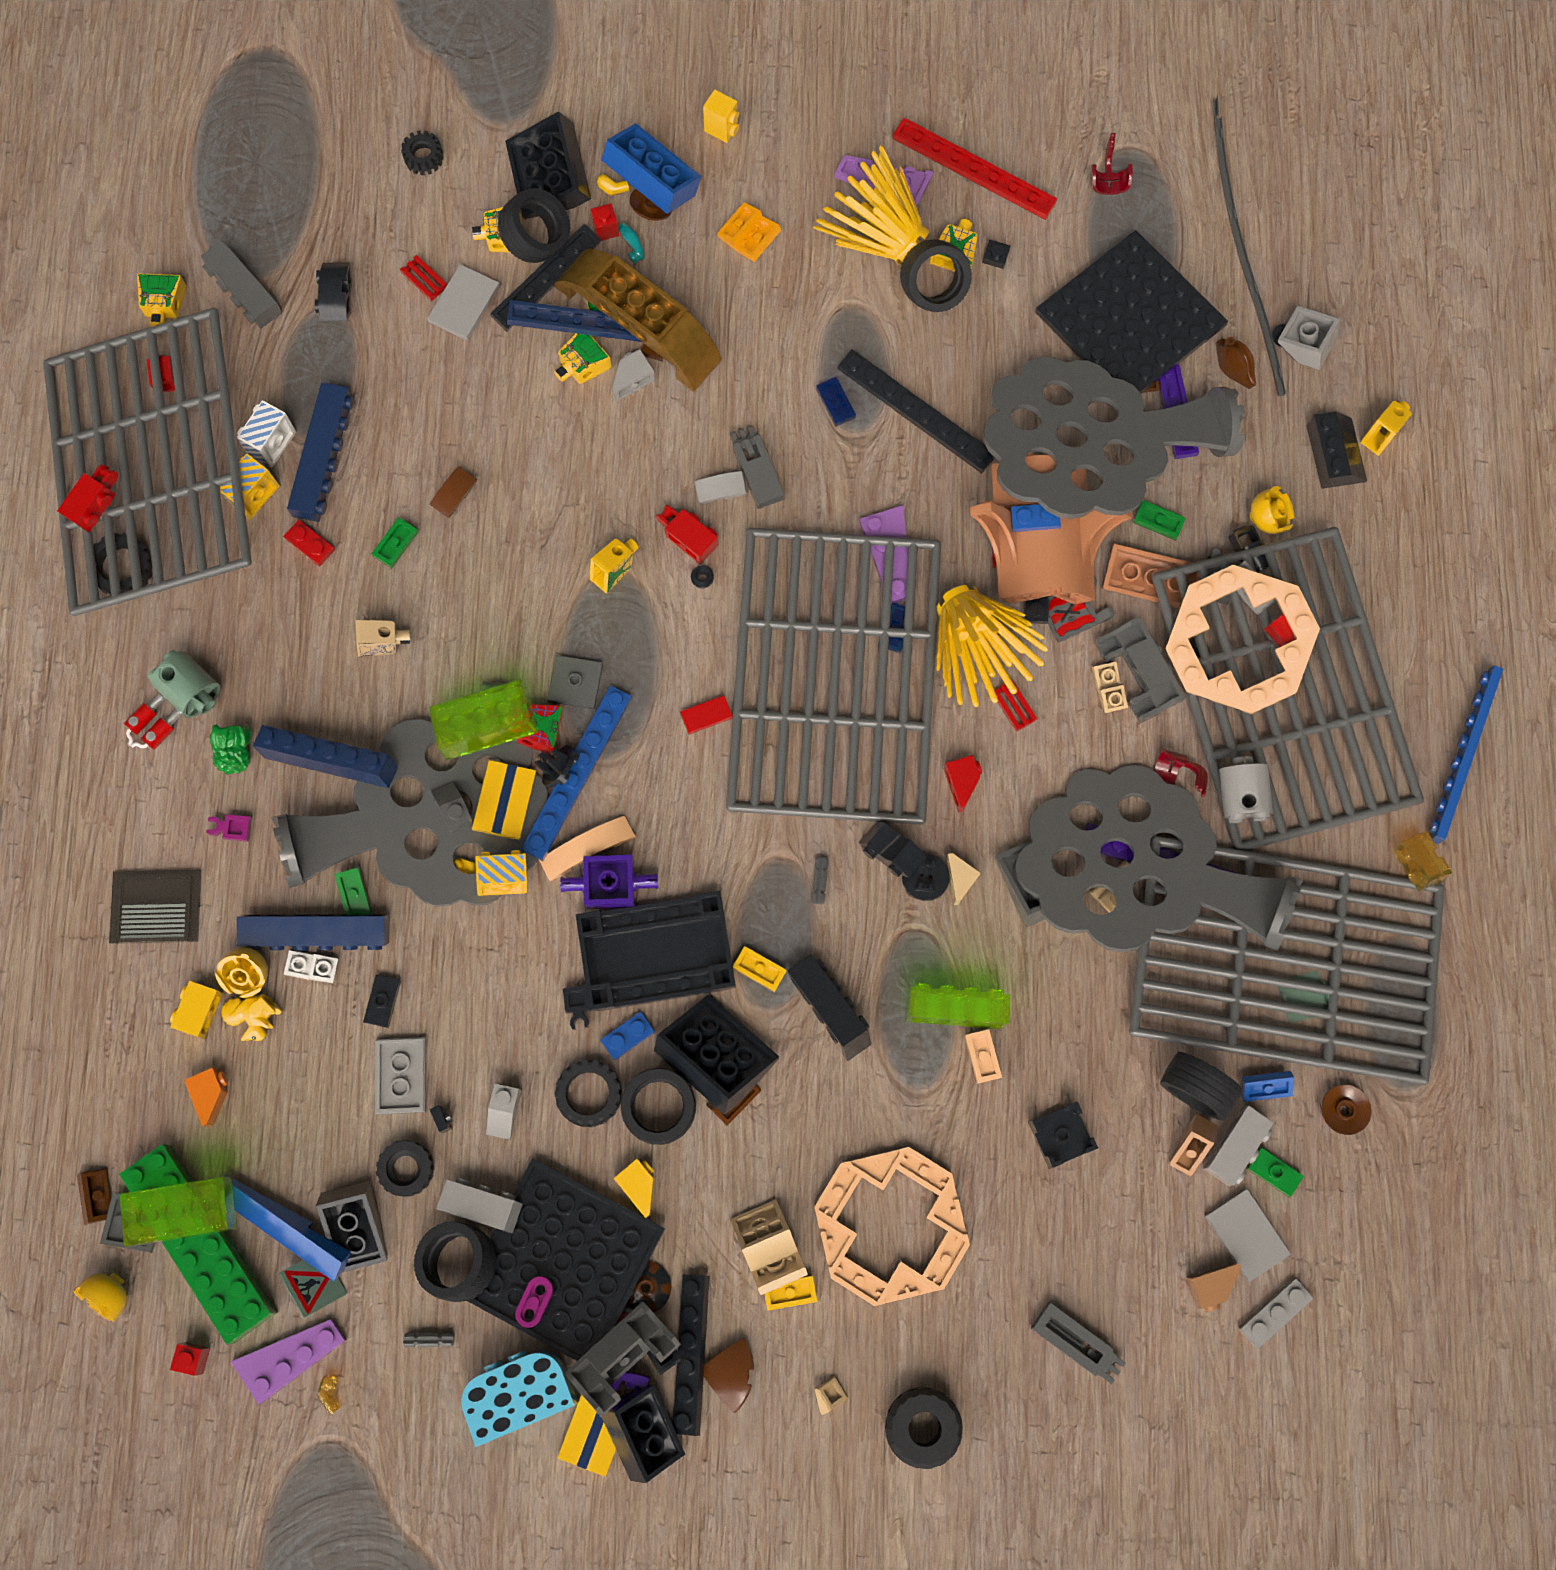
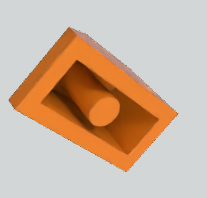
[184,1068,228,1127]

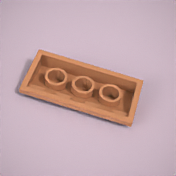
[1102,544,1201,608]

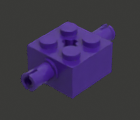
[560,855,658,910]

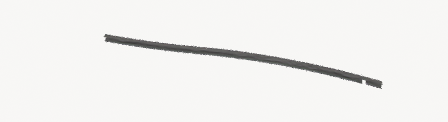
[1213,96,1286,396]

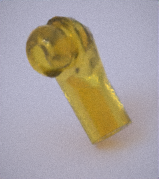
[317,1375,341,1415]

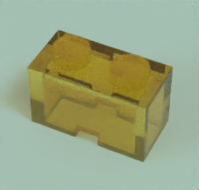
[1394,831,1452,891]

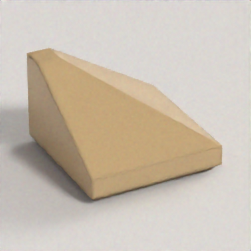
[815,1376,848,1415]

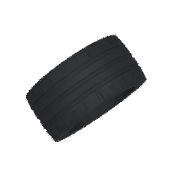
[498,188,571,263]
[900,239,972,312]
[1160,1052,1242,1121]
[621,1068,696,1145]
[414,1221,497,1302]

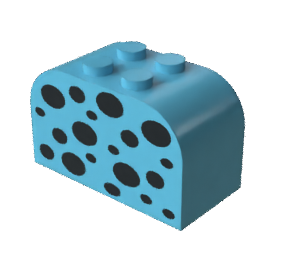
[461,1350,579,1447]

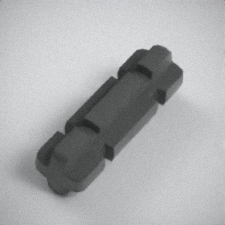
[811,857,829,905]
[403,1332,454,1347]

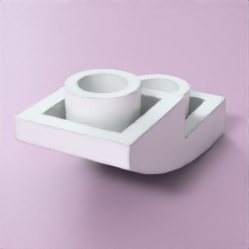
[284,950,338,983]

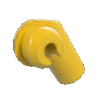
[597,174,629,196]
[453,858,476,874]

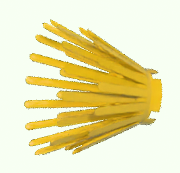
[813,145,929,265]
[936,585,1048,707]

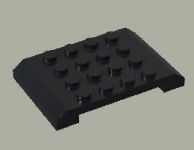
[576,891,736,1012]

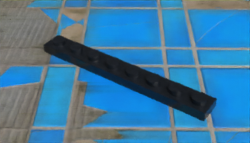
[838,349,995,474]

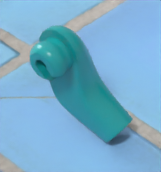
[618,222,645,264]

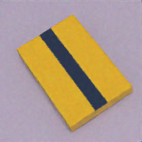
[472,760,536,840]
[558,1393,622,1477]

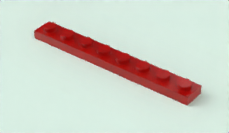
[893,118,1057,220]

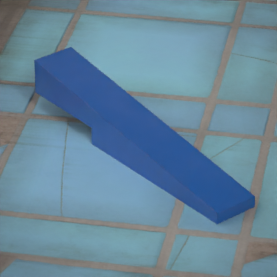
[216,1175,351,1281]

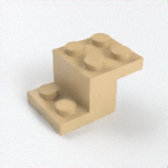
[730,1199,808,1295]

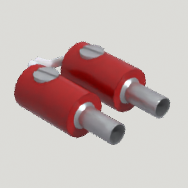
[123,694,182,750]

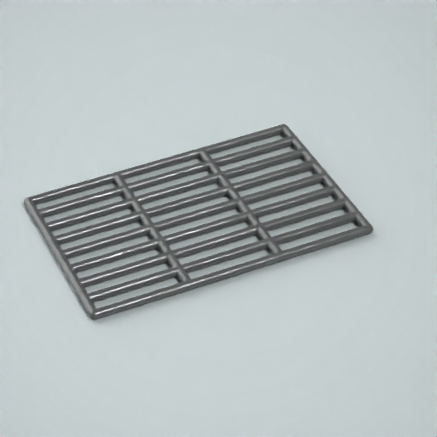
[43,308,252,616]
[1152,527,1424,851]
[726,528,941,825]
[1129,836,1445,1085]

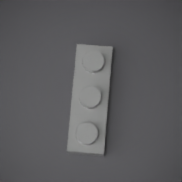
[1238,1278,1313,1349]

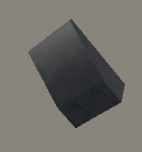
[316,1180,388,1272]

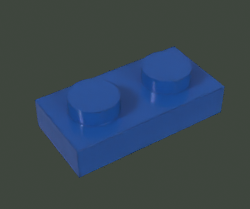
[1011,504,1061,532]
[600,1012,655,1061]
[1241,1071,1294,1102]

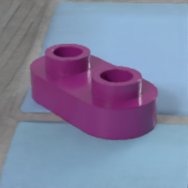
[515,1277,554,1328]

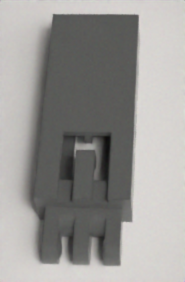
[730,425,785,509]
[1031,1302,1126,1384]

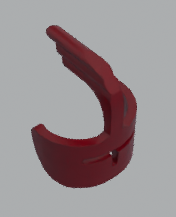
[1092,133,1133,195]
[1153,748,1208,797]

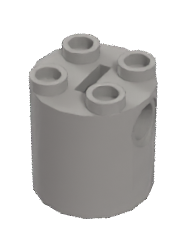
[1219,756,1274,823]

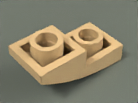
[1091,661,1128,713]

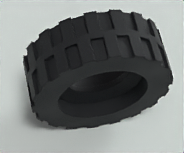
[376,1140,434,1197]

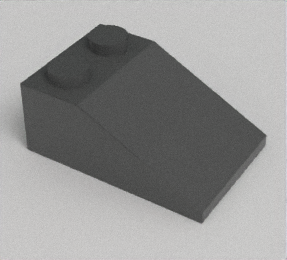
[995,841,1059,927]

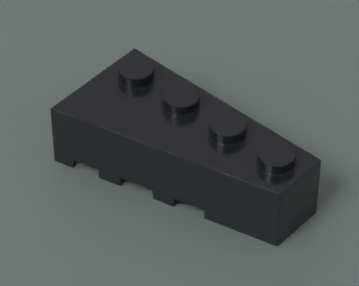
[787,954,872,1061]

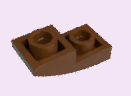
[429,466,477,518]

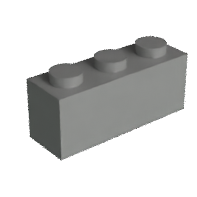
[1203,1105,1274,1186]
[436,1178,522,1234]

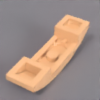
[539,816,636,882]

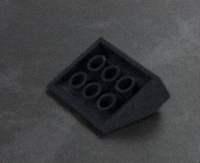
[505,111,591,219]
[654,994,780,1115]

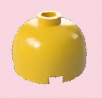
[1250,486,1294,534]
[216,947,268,998]
[73,1273,127,1322]

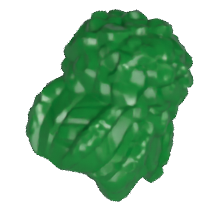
[209,723,251,775]

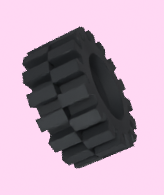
[401,130,444,175]

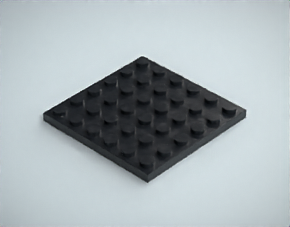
[1035,230,1228,394]
[468,1158,666,1361]

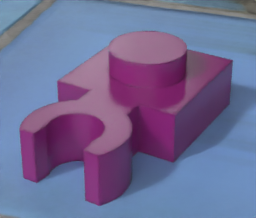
[206,815,252,842]

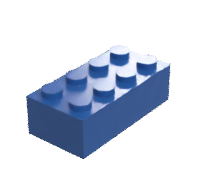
[601,123,701,214]

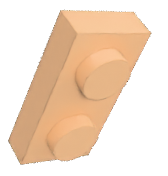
[965,1029,1002,1084]

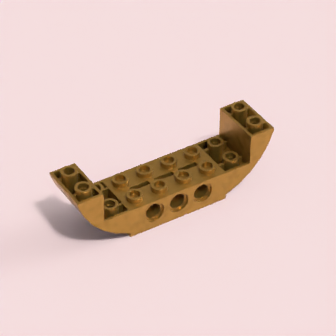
[553,249,722,392]

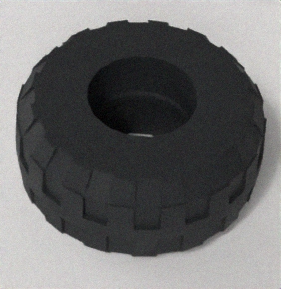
[885,1387,963,1469]

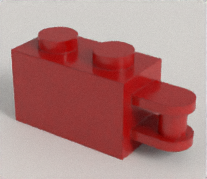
[57,464,118,532]
[655,505,718,565]

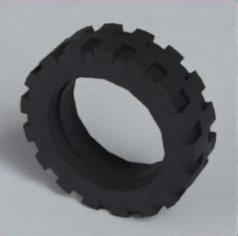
[94,533,153,595]
[554,1060,622,1127]

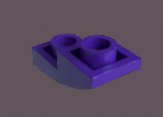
[611,1371,650,1390]

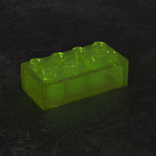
[429,679,538,760]
[905,983,1010,1030]
[119,1177,236,1247]

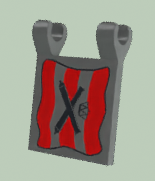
[1045,576,1115,643]

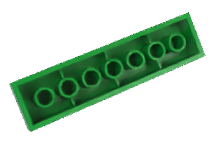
[119,1144,278,1345]

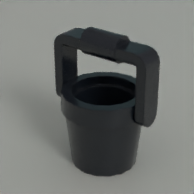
[1228,525,1269,573]

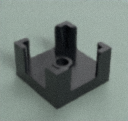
[1028,1101,1098,1169]

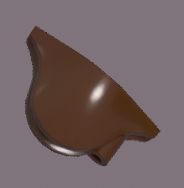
[1216,337,1256,389]

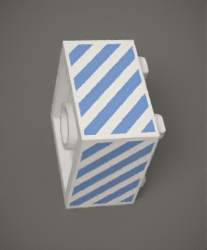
[237,400,296,469]

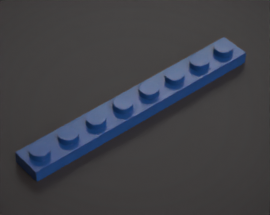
[1428,665,1503,844]
[521,686,632,861]

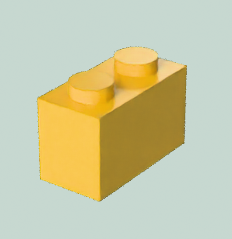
[703,89,739,143]
[170,981,223,1040]

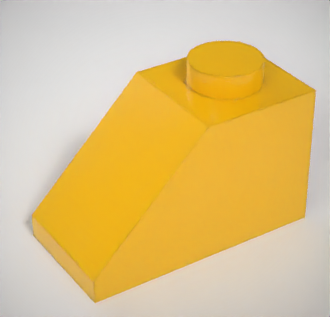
[614,1159,654,1218]

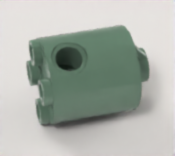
[148,650,220,718]

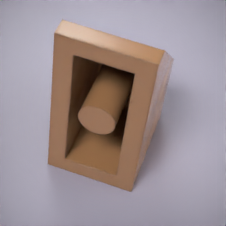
[1169,1114,1218,1176]
[1186,1263,1241,1312]

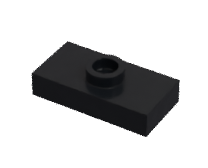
[363,974,401,1028]

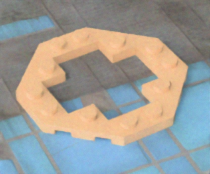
[1166,565,1320,714]
[814,1147,970,1306]

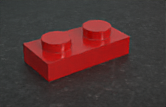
[283,520,335,567]

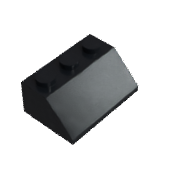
[1307,411,1367,489]
[602,1384,685,1483]

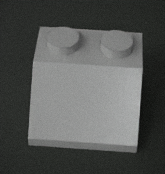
[1278,306,1340,370]

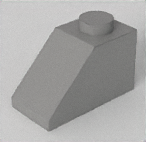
[612,349,655,402]
[486,1083,522,1140]

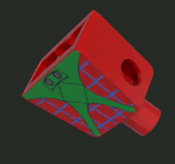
[505,704,563,756]

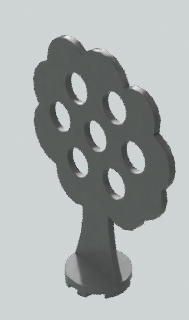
[983,357,1245,519]
[271,709,547,907]
[1015,765,1303,953]

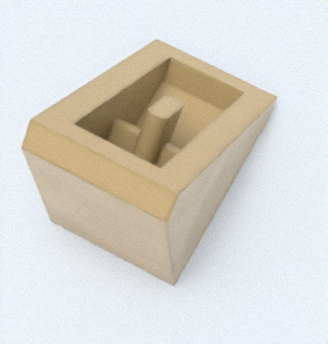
[946,853,981,905]

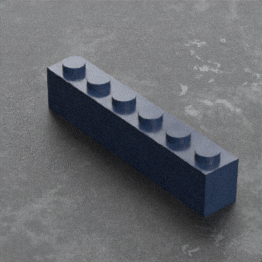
[287,382,354,522]
[252,725,398,788]
[237,914,389,951]

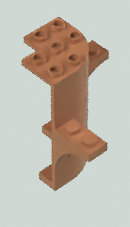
[970,453,1133,604]

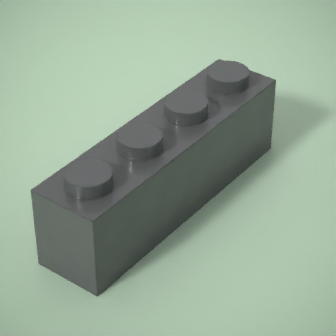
[201,240,282,329]

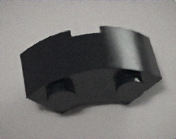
[315,263,352,321]
[859,822,927,878]

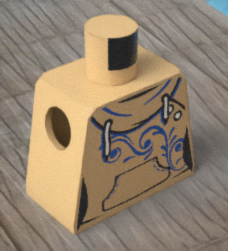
[355,620,410,657]

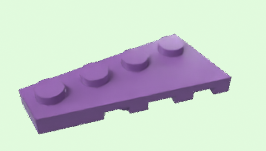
[835,155,934,207]
[859,505,908,604]
[231,1319,346,1405]

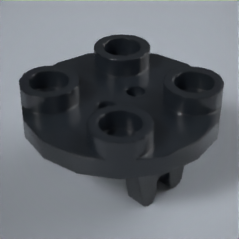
[535,745,580,788]
[902,853,950,901]

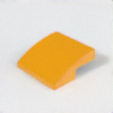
[717,202,781,262]

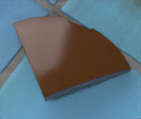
[704,1338,754,1413]

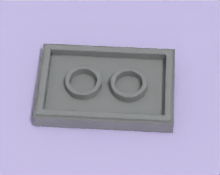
[427,264,500,341]
[375,1037,426,1115]
[1205,1189,1291,1282]

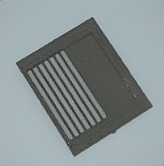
[109,869,201,944]

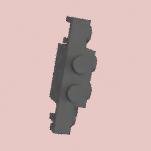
[1095,616,1186,724]
[564,1302,681,1418]

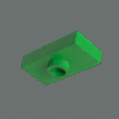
[1133,500,1186,541]
[371,517,419,569]
[334,867,372,914]
[1246,1148,1304,1198]

